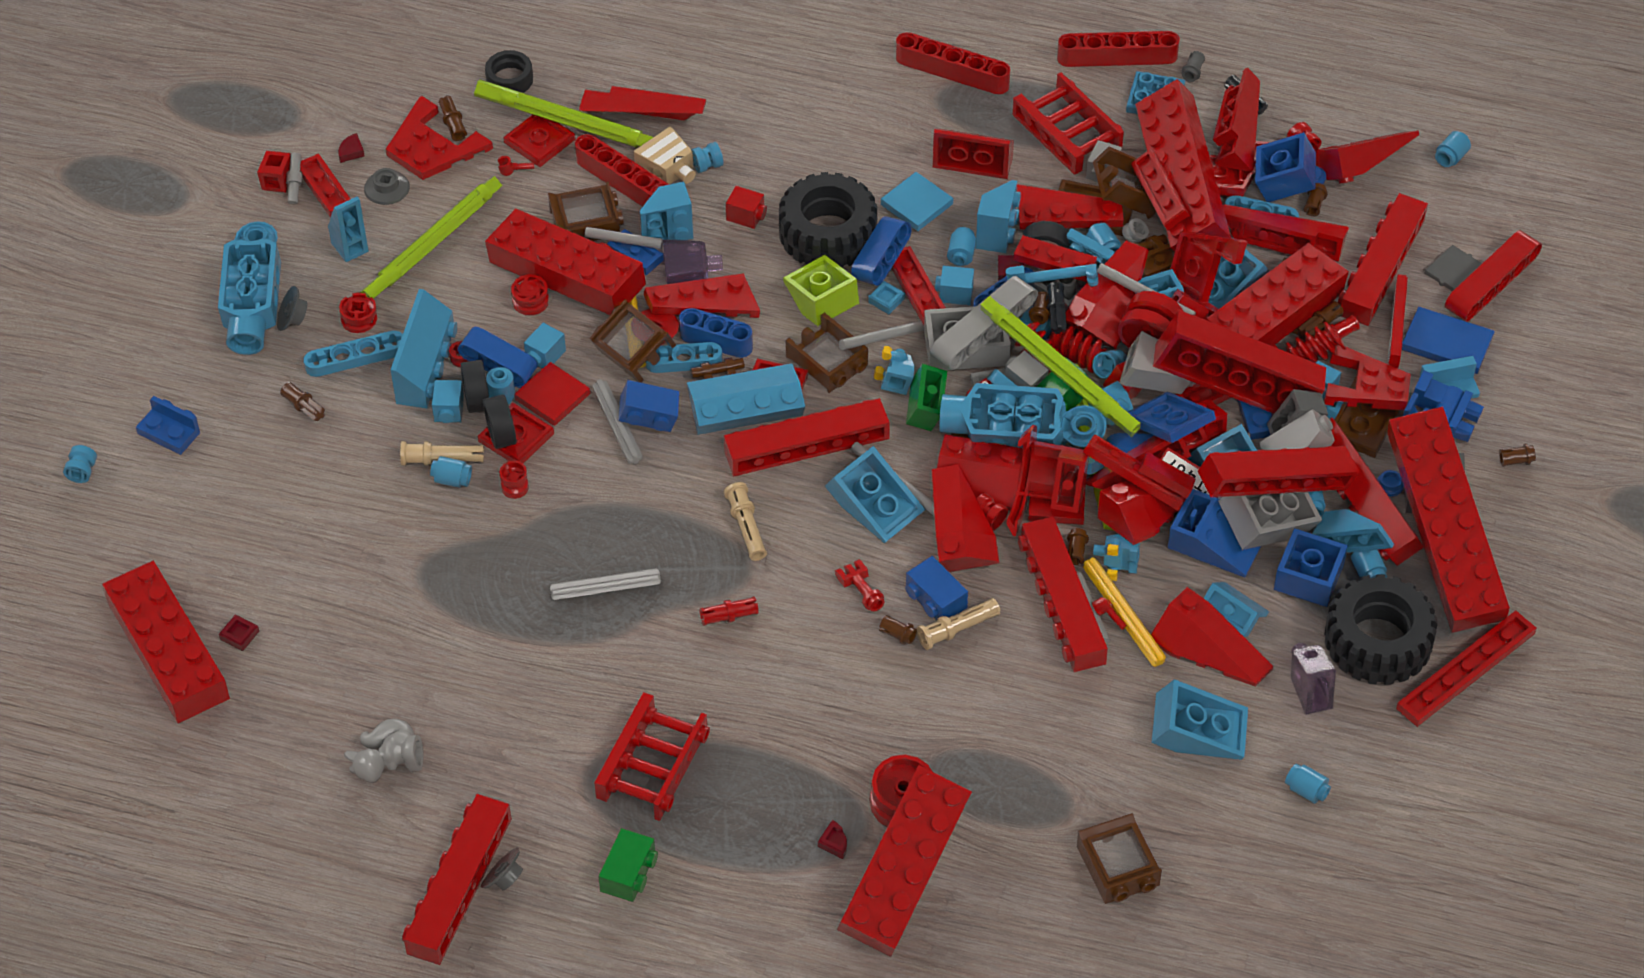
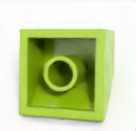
[783,255,859,326]

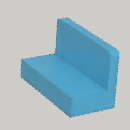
[1419,356,1480,399]
[1204,582,1269,637]

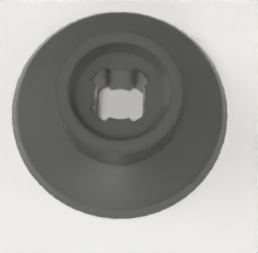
[364,168,410,205]
[277,286,307,331]
[481,847,523,891]

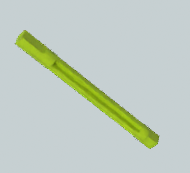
[474,79,654,148]
[359,176,503,299]
[980,296,1140,437]

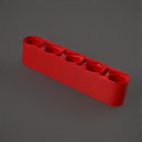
[1057,31,1180,67]
[896,32,1011,95]
[575,134,670,207]
[1444,230,1542,322]

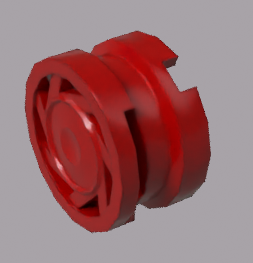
[511,274,549,316]
[339,293,377,333]

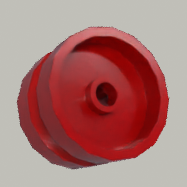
[1118,291,1183,348]
[869,754,933,827]

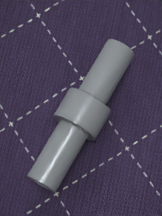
[286,153,302,204]

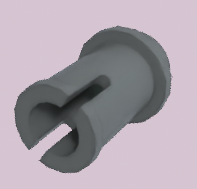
[1181,51,1205,82]

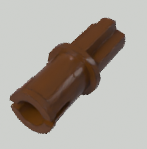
[439,95,467,141]
[1298,301,1343,339]
[280,382,325,421]

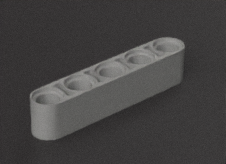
[930,276,1038,370]

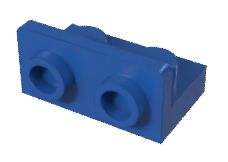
[136,396,200,455]

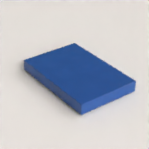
[1402,306,1495,374]
[1128,391,1216,443]

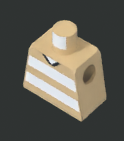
[634,127,696,184]

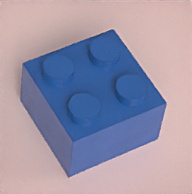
[1255,133,1316,202]
[1274,528,1348,607]

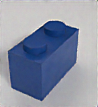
[618,380,680,432]
[905,556,968,620]

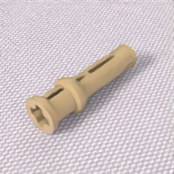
[400,441,484,466]
[724,482,767,561]
[917,598,1000,650]

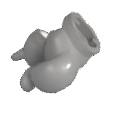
[344,719,423,783]

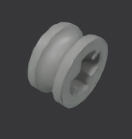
[1122,218,1149,244]

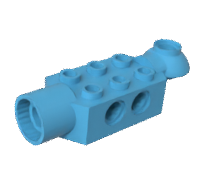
[218,221,281,355]
[940,383,1107,448]

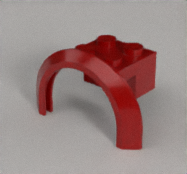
[1006,425,1089,536]

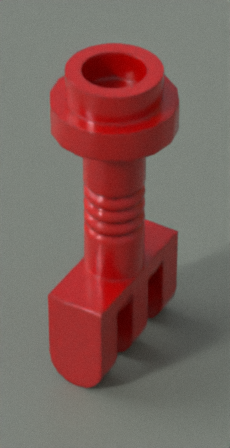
[835,559,885,612]

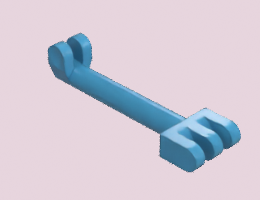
[1006,264,1099,287]

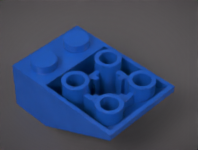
[1168,489,1261,578]

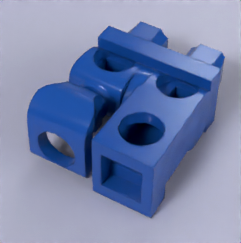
[1403,370,1484,442]

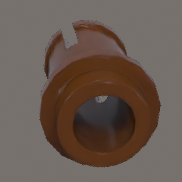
[1304,183,1328,217]
[1029,291,1050,325]
[1499,443,1536,467]
[1067,528,1089,565]
[879,615,917,645]

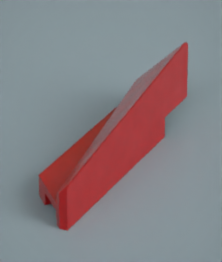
[1213,67,1260,171]
[579,86,706,121]
[1223,204,1349,262]
[1086,427,1209,490]

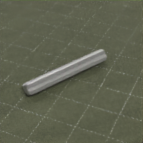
[592,379,643,465]
[550,568,661,600]

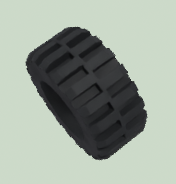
[779,172,877,268]
[1324,574,1438,685]

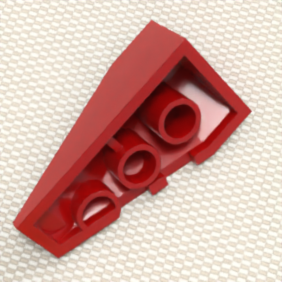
[1315,130,1419,184]
[1065,240,1149,349]
[932,464,1000,572]
[1097,481,1186,545]
[1151,587,1274,687]

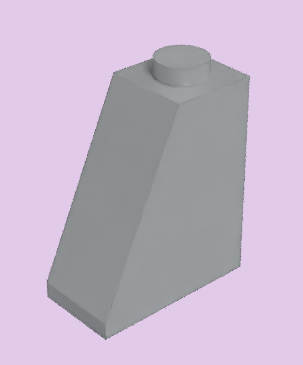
[1119,331,1194,394]
[1259,409,1335,450]

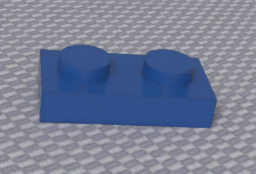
[607,229,664,275]
[1237,399,1272,440]

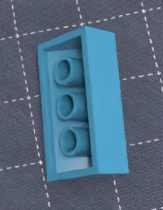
[390,289,457,409]
[687,363,805,435]

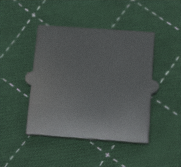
[1424,245,1482,291]

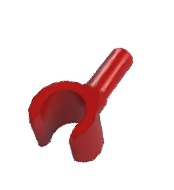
[498,156,534,176]
[1092,597,1127,630]

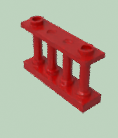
[1012,72,1124,175]
[594,692,710,821]

